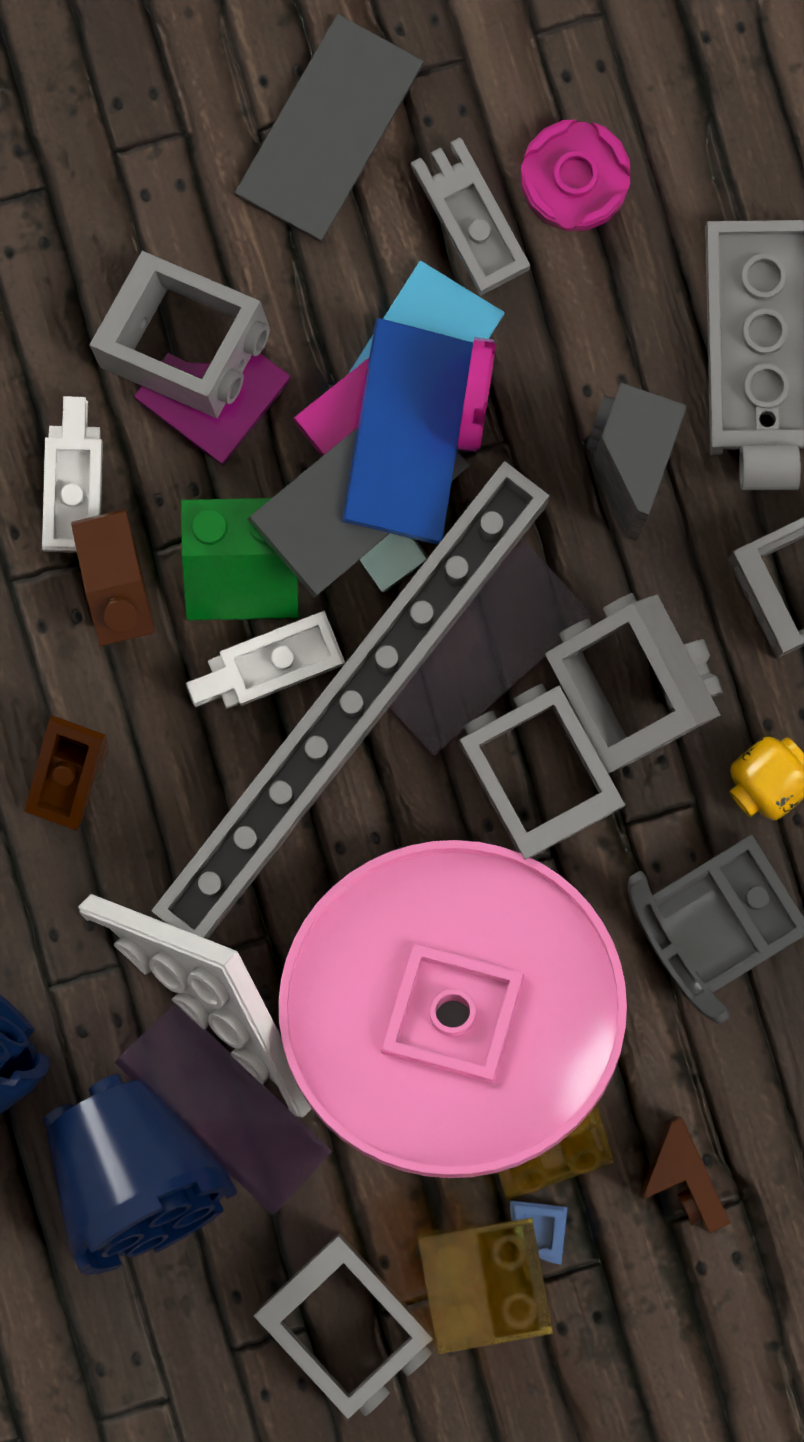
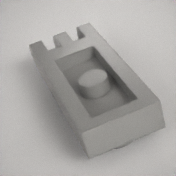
[411,137,530,296]

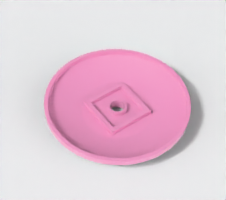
[278,840,627,1178]

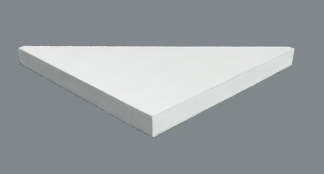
[78,894,311,1118]

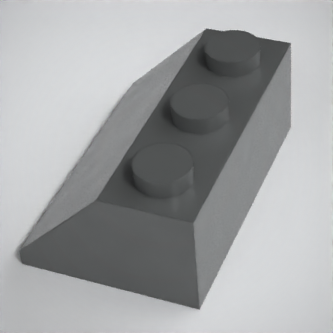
[586,383,687,541]

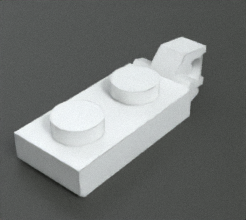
[42,396,103,553]
[186,611,345,709]

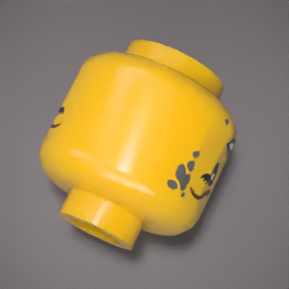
[729,737,804,820]

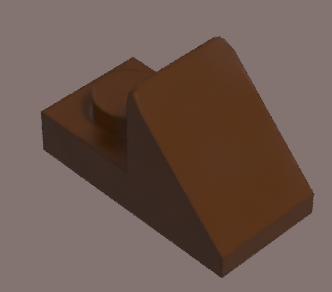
[24,715,109,831]
[639,1116,731,1233]

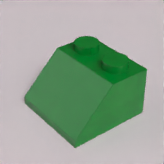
[181,498,299,621]

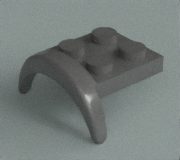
[628,834,804,1024]

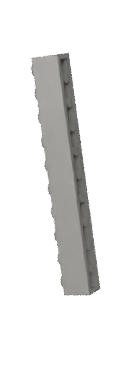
[151,461,549,939]

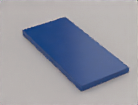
[342,318,473,545]

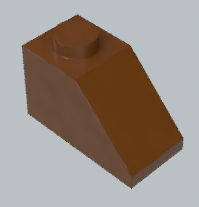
[71,509,155,646]

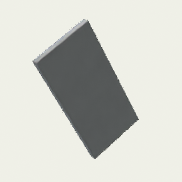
[235,14,424,243]
[247,427,469,598]

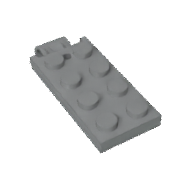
[705,220,804,490]

